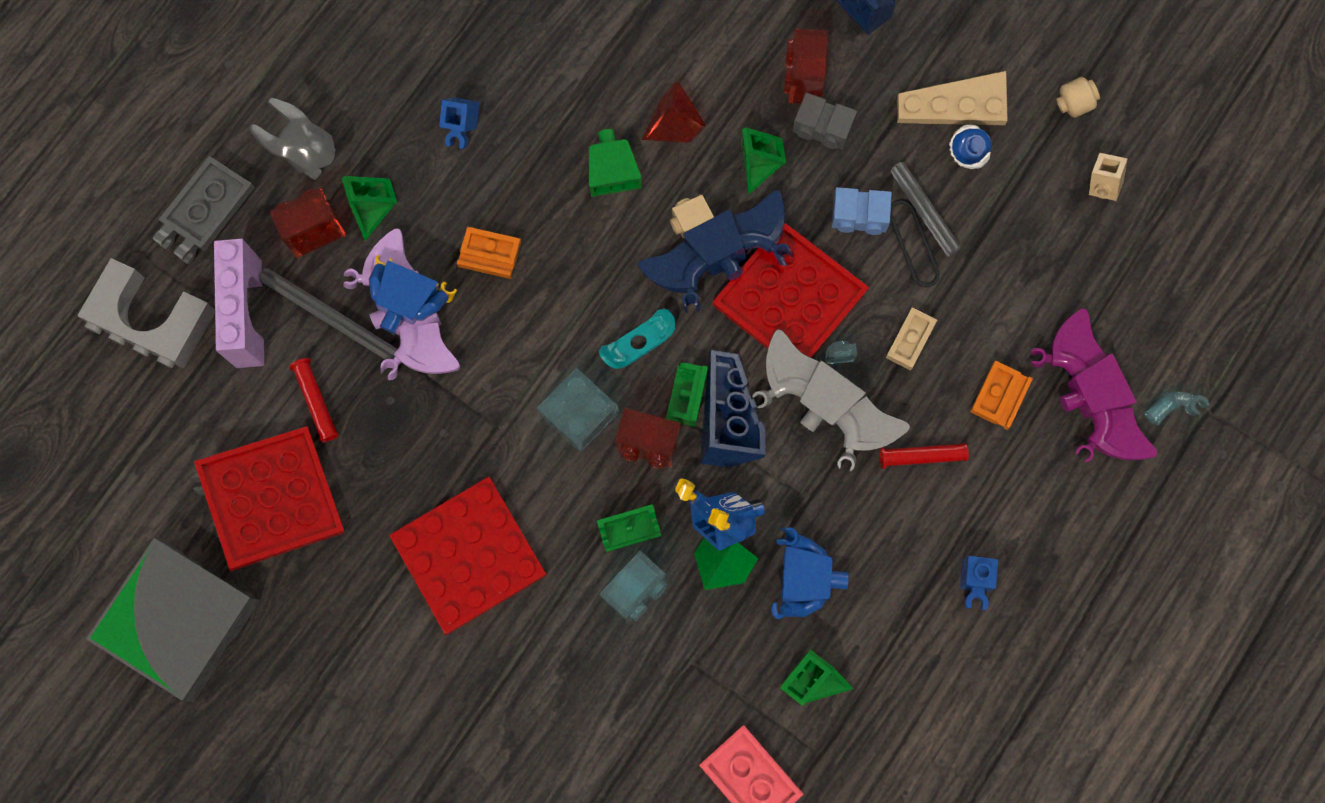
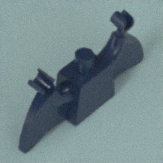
[638,191,794,313]

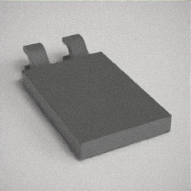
[153,156,255,265]

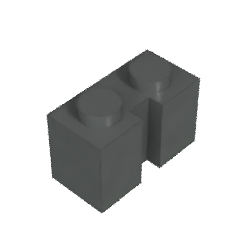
[793,92,857,150]

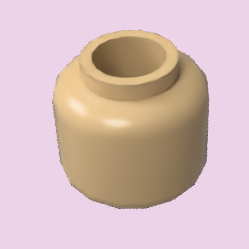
[1056,77,1100,118]

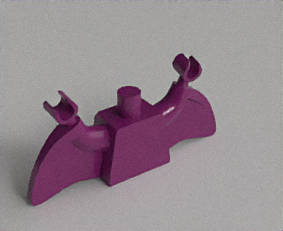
[1031,309,1157,462]

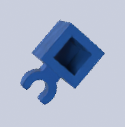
[439,97,480,149]
[960,556,998,611]

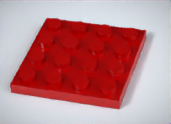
[712,223,869,358]
[194,426,344,571]
[389,477,547,635]

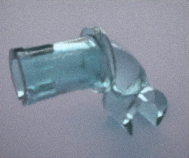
[1144,391,1210,426]

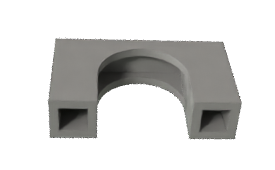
[78,258,215,368]

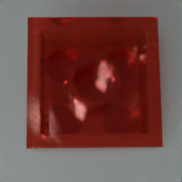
[784,29,828,104]
[269,188,347,258]
[615,408,681,469]

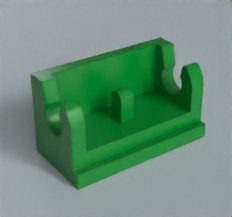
[666,363,708,427]
[597,504,661,552]

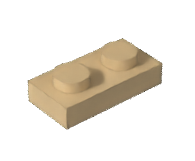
[886,307,937,370]

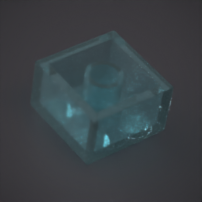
[537,367,619,453]
[599,551,667,623]

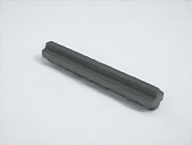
[891,162,960,257]

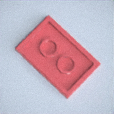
[699,725,804,803]

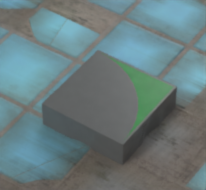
[86,538,260,702]

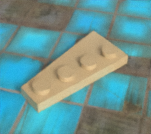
[897,71,1007,125]

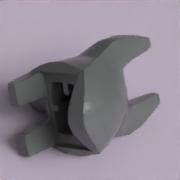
[249,97,336,180]

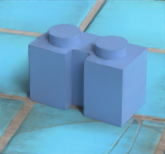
[831,187,892,235]

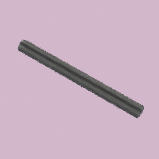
[259,268,397,359]

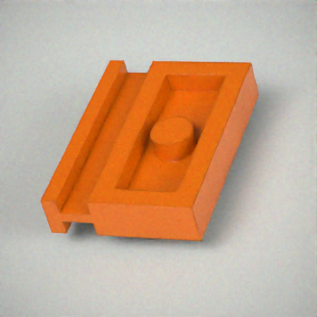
[457,227,522,279]
[970,361,1033,430]

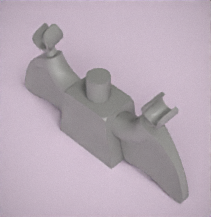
[752,330,910,471]

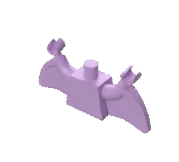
[343,229,460,380]

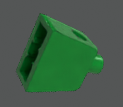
[589,129,642,197]

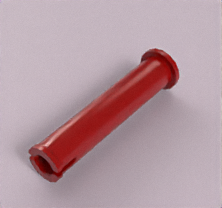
[289,358,339,442]
[879,443,969,469]

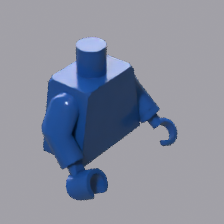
[771,527,849,619]

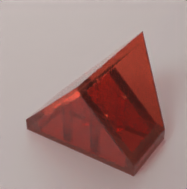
[641,82,706,142]

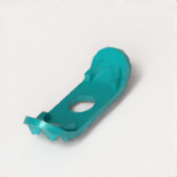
[599,309,675,369]

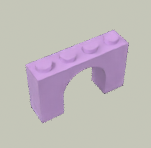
[214,239,264,368]

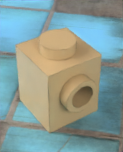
[1089,153,1127,201]
[670,195,714,241]

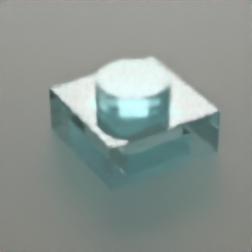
[825,341,857,364]

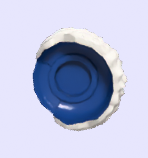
[949,125,992,169]

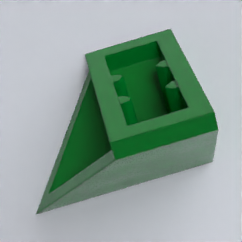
[741,128,786,195]
[342,176,397,241]
[694,538,758,590]
[780,649,854,706]

